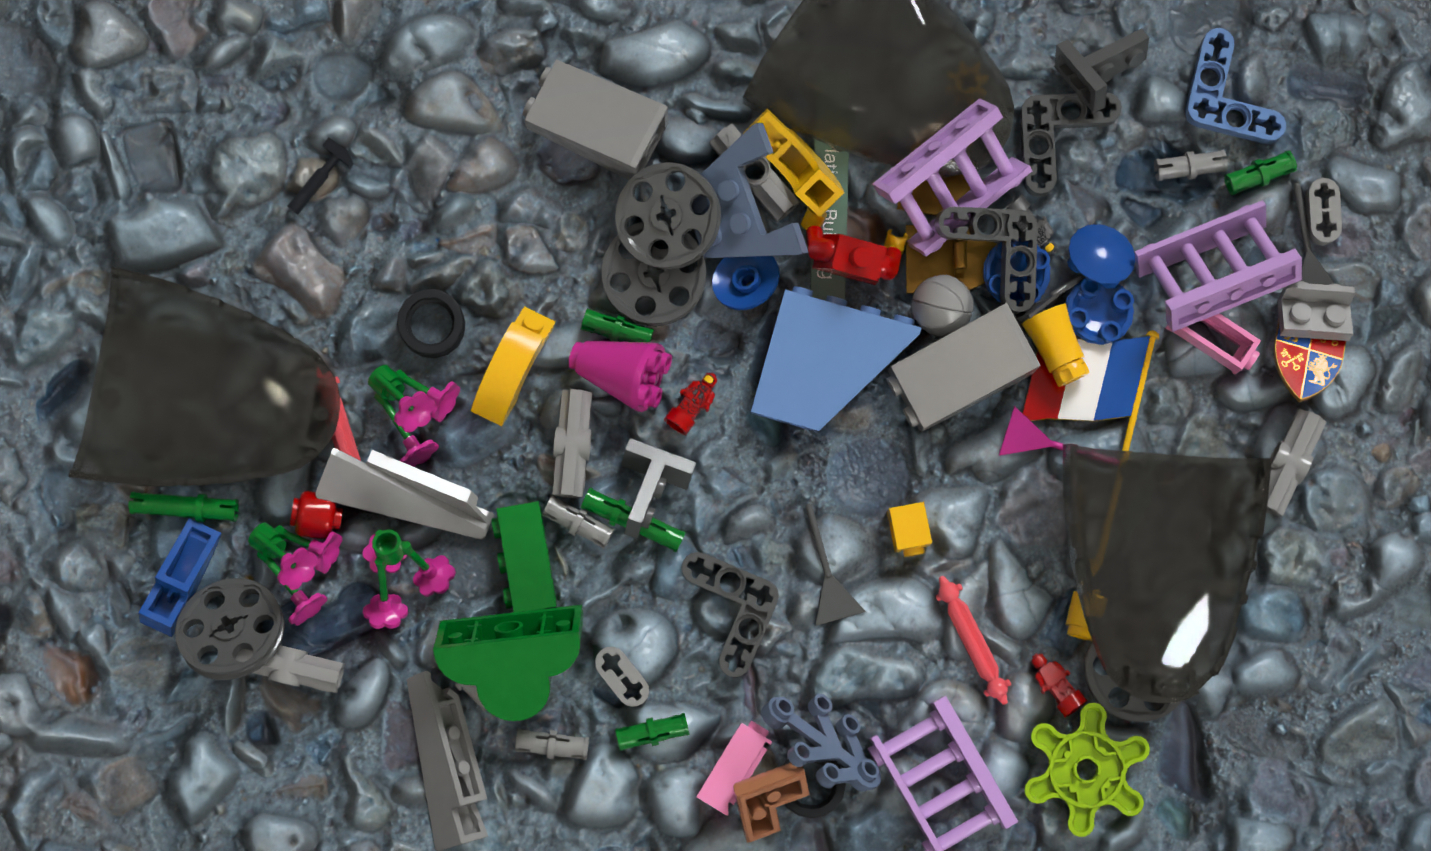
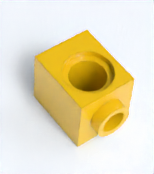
[886,502,932,557]

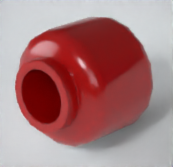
[289,491,343,540]

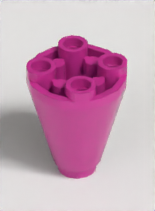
[569,341,672,412]

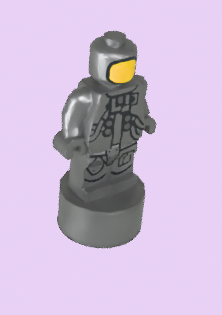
[1004,194,1058,256]

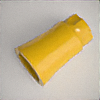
[1021,303,1089,387]

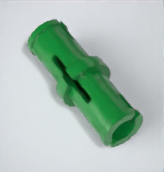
[1224,150,1297,195]
[581,308,654,342]
[615,713,690,751]

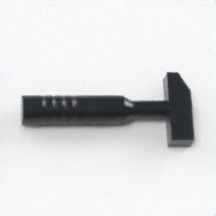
[287,137,354,215]

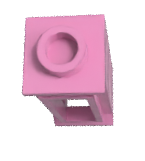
[1165,313,1261,374]
[696,721,772,816]

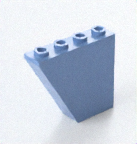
[750,286,921,432]

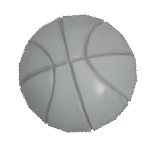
[911,275,974,337]

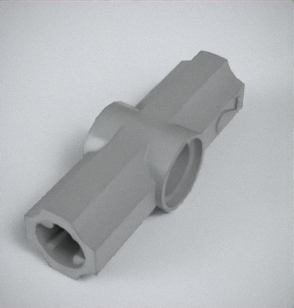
[709,124,800,223]
[552,389,592,498]
[1253,409,1326,517]
[235,645,345,693]

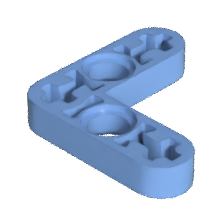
[1185,28,1286,144]

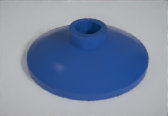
[712,256,780,310]

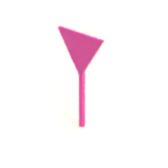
[999,406,1119,467]

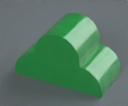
[433,605,583,721]

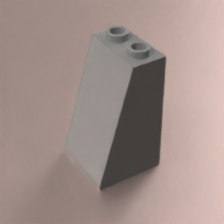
[522,59,668,180]
[886,303,1041,433]

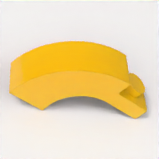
[743,109,844,217]
[471,306,556,426]

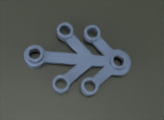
[761,694,881,791]

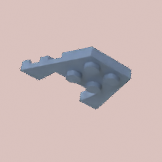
[692,123,809,258]

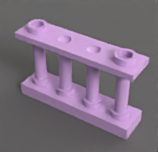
[872,98,1032,256]
[1135,200,1302,332]
[867,696,1018,851]

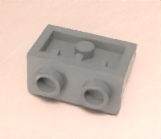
[1277,281,1355,341]

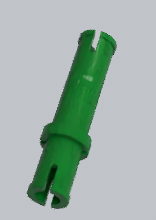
[580,487,686,552]
[128,491,239,522]

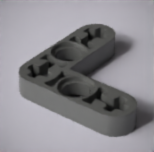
[1019,93,1122,197]
[934,207,1038,313]
[682,552,779,678]

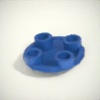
[1067,224,1135,289]
[983,238,1051,306]
[1066,278,1134,345]

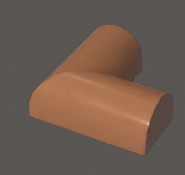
[733,762,810,843]

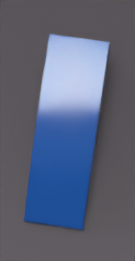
[138,518,221,637]

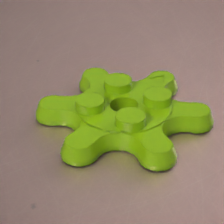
[1024,703,1150,837]

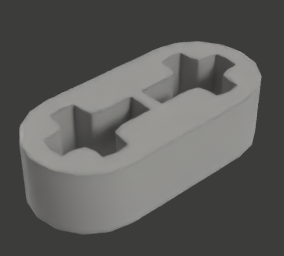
[1305,178,1342,246]
[595,647,649,707]

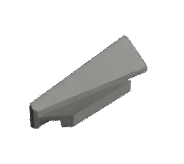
[315,448,495,540]
[407,671,488,851]

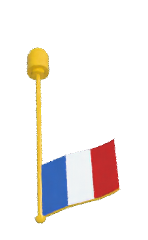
[1023,330,1159,641]

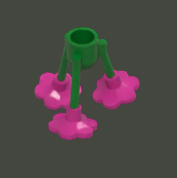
[368,365,460,467]
[248,522,342,626]
[362,529,456,629]

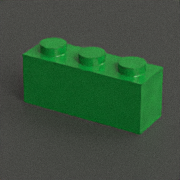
[492,501,557,612]

